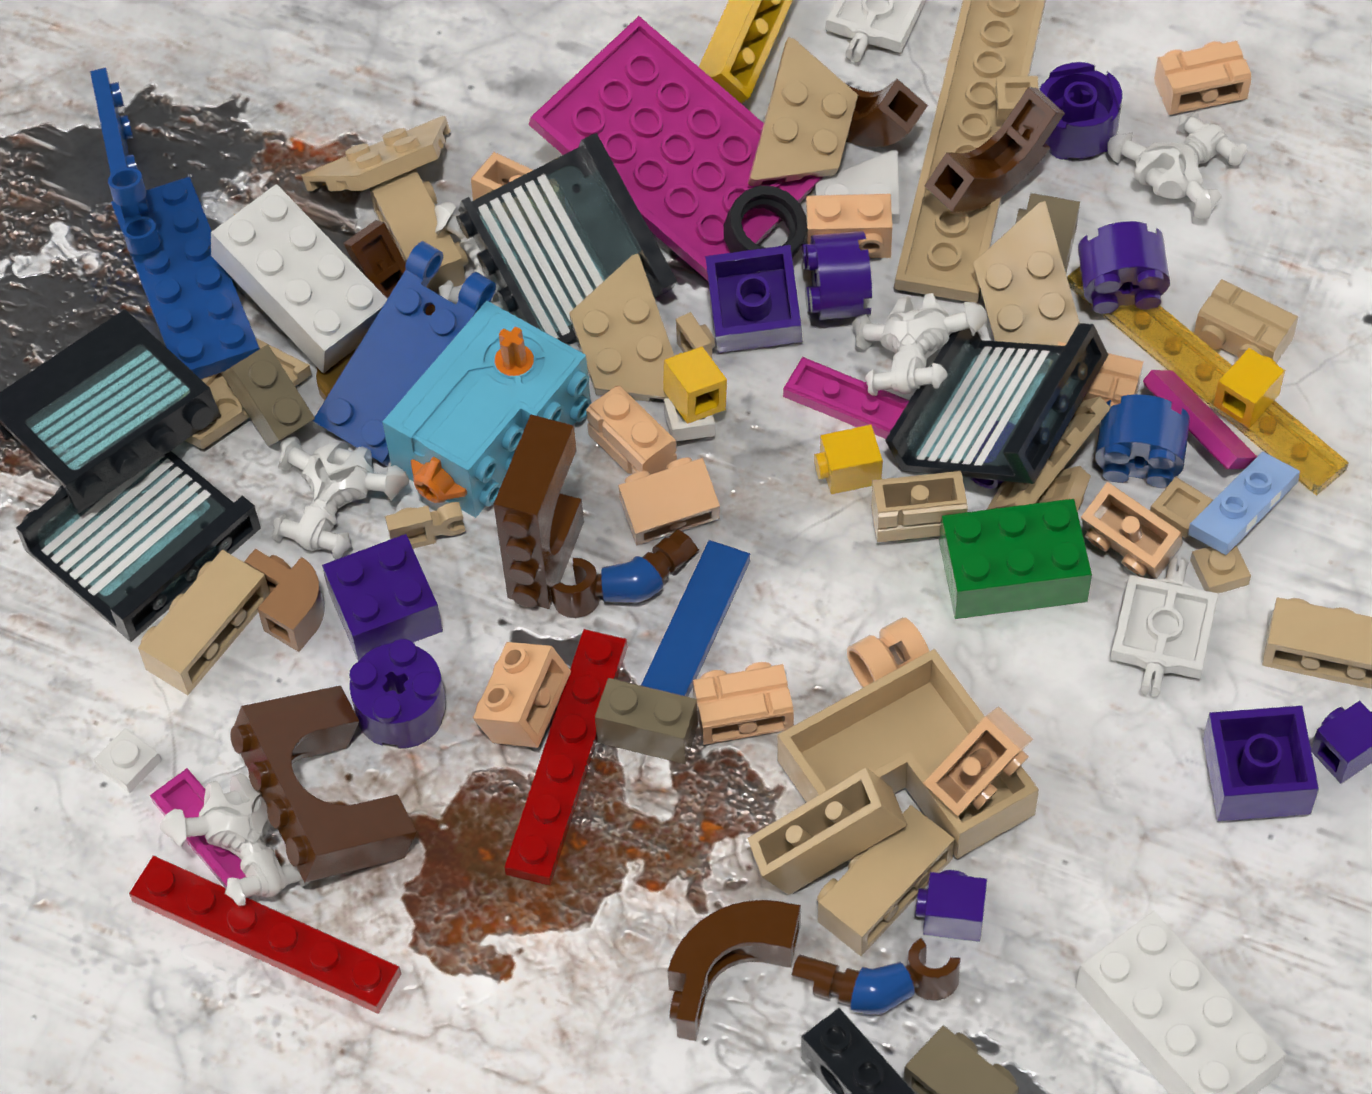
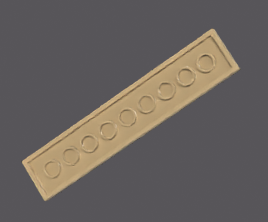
[894,0,1046,303]

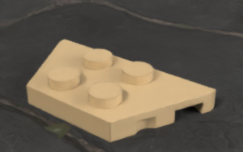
[748,37,858,186]
[301,115,451,191]
[973,201,1080,345]
[569,254,674,402]

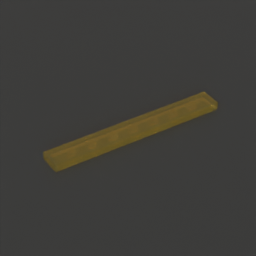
[1067,267,1349,496]

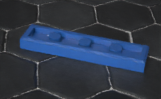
[641,540,750,697]

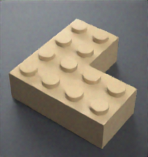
[777,649,1039,859]

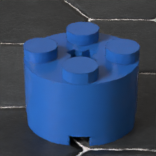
[1095,394,1190,488]

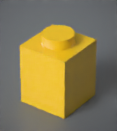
[663,346,727,424]
[1213,348,1285,428]
[814,425,883,495]

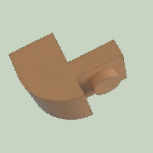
[244,549,325,652]

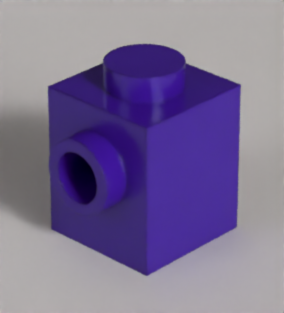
[1311,700,1372,784]
[915,870,987,942]

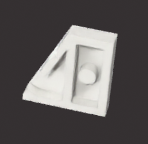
[815,151,900,224]

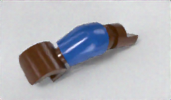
[550,529,699,618]
[791,938,961,1015]

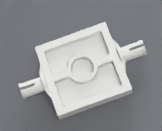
[826,0,926,62]
[1110,556,1219,696]

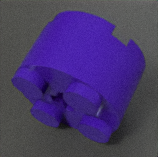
[1040,62,1123,160]
[1078,221,1170,314]
[802,231,872,320]
[349,639,446,749]

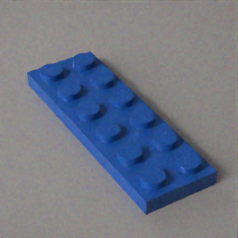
[111,176,260,379]

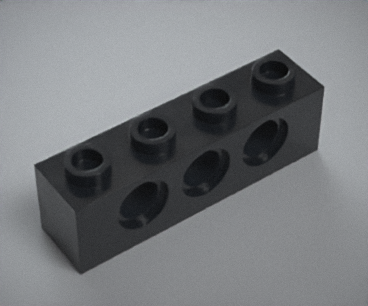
[801,1007,916,1094]

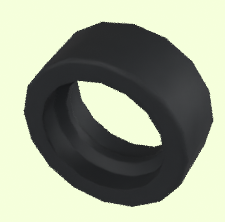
[723,186,807,259]

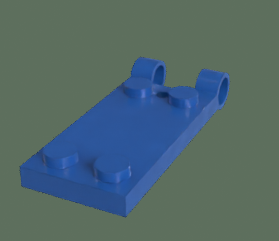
[90,68,160,255]
[312,241,496,466]

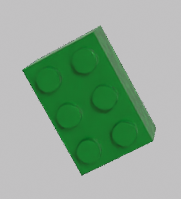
[939,499,1092,619]

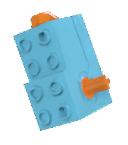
[382,301,592,518]

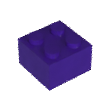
[705,245,803,353]
[322,534,443,661]
[1203,705,1319,822]

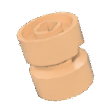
[847,617,929,688]

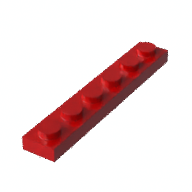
[504,629,628,886]
[129,855,401,1014]

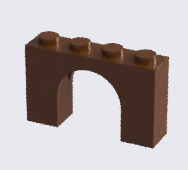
[493,414,584,609]
[230,685,417,883]

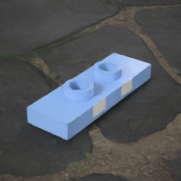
[1188,452,1300,555]

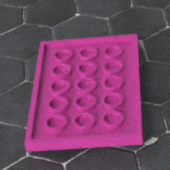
[528,16,823,281]

